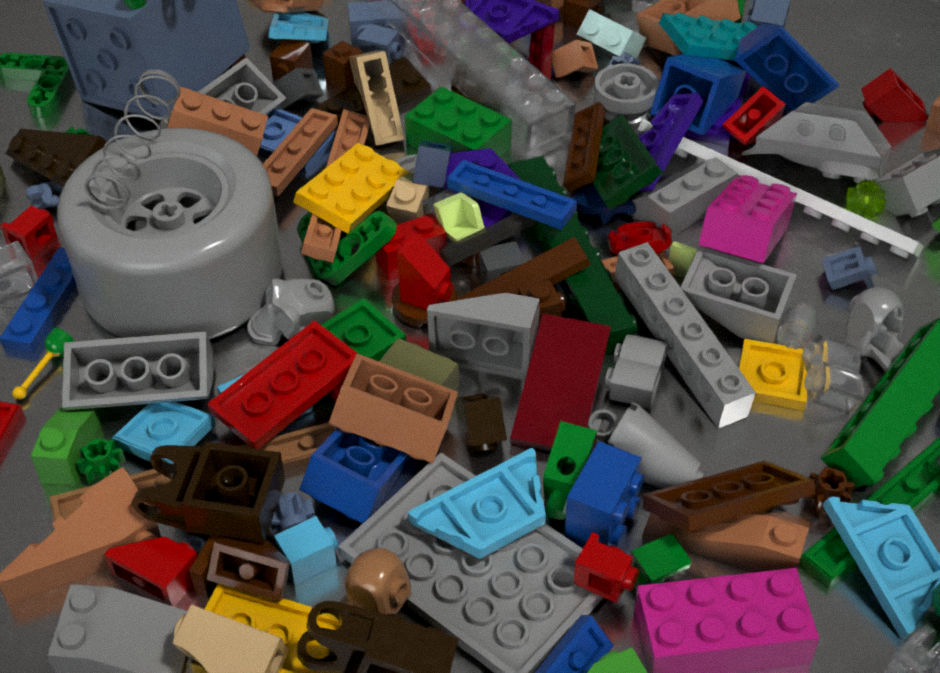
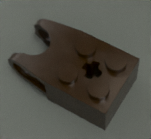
[132,442,285,543]
[296,601,458,673]

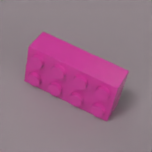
[698,175,797,263]
[634,568,820,673]

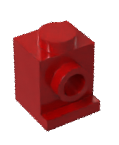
[0,205,58,259]
[573,532,639,603]

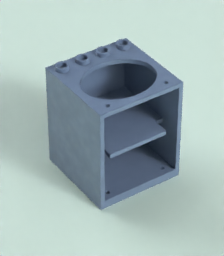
[42,0,250,119]

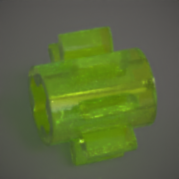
[845,180,886,219]

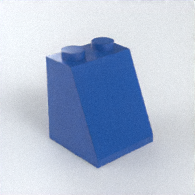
[650,54,746,135]

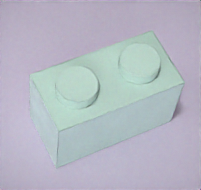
[577,9,647,58]

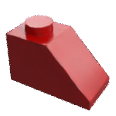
[861,68,929,122]
[722,86,786,145]
[397,231,454,310]
[104,536,198,607]

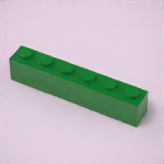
[820,317,940,489]

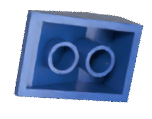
[299,428,411,524]

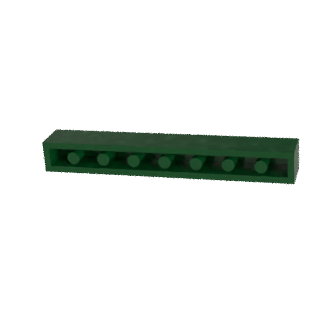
[508,156,638,356]

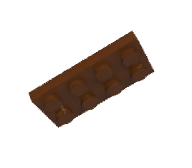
[642,460,815,533]

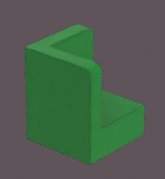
[630,533,691,586]

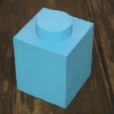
[274,516,339,585]

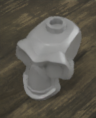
[247,278,335,346]
[844,287,905,372]

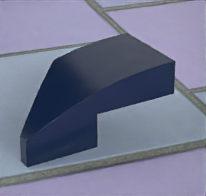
[571,185,636,224]

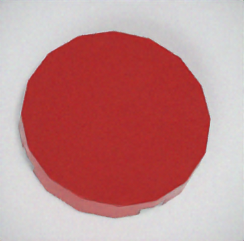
[608,221,672,254]

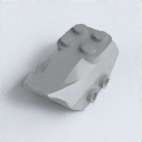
[742,102,891,184]

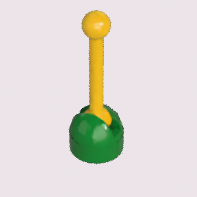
[12,328,75,400]

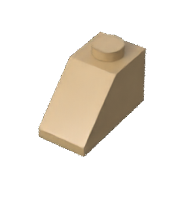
[386,172,438,225]

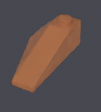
[0,467,161,605]
[642,509,811,573]

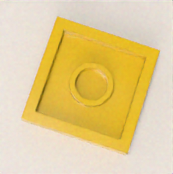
[739,338,813,411]

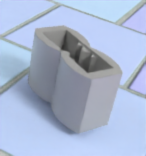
[605,334,668,408]

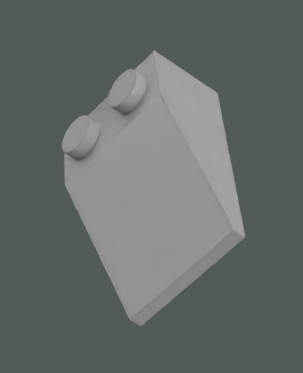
[680,246,797,344]
[427,293,540,375]
[47,584,188,673]

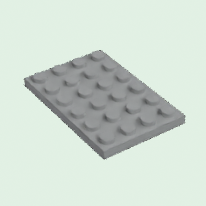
[338,452,604,673]

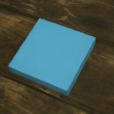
[112,401,216,464]

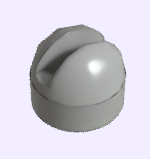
[589,409,618,441]

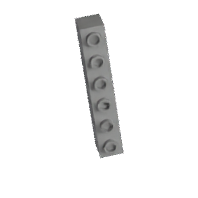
[615,242,756,429]

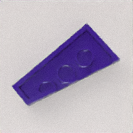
[638,93,703,191]

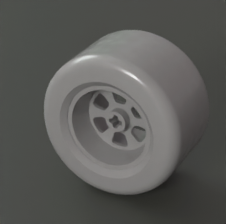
[57,128,283,340]

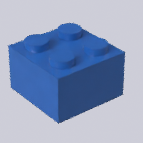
[564,441,644,549]

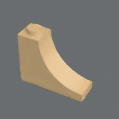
[349,50,404,146]
[172,604,289,673]

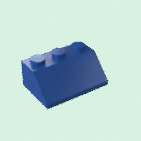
[734,24,839,113]

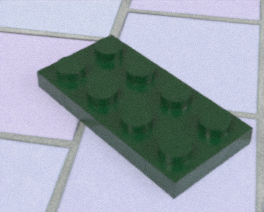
[592,114,663,210]

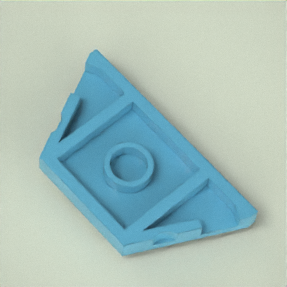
[269,12,329,43]
[408,448,546,559]
[822,497,940,639]

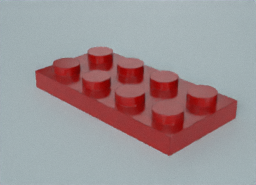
[207,320,357,449]

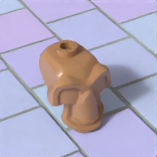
[340,548,411,614]

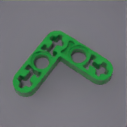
[0,52,73,118]
[297,211,396,286]

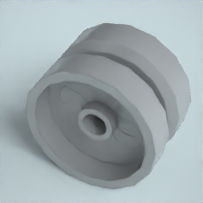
[593,63,659,134]

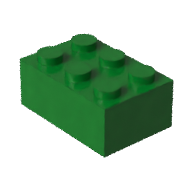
[404,86,512,157]

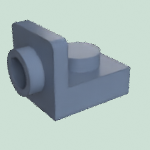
[822,246,878,290]

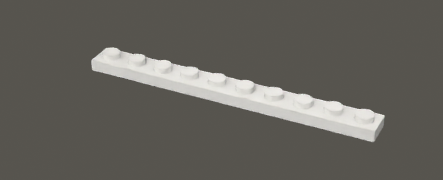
[638,119,924,259]

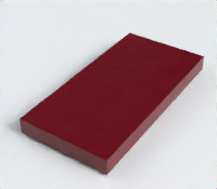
[510,313,611,451]

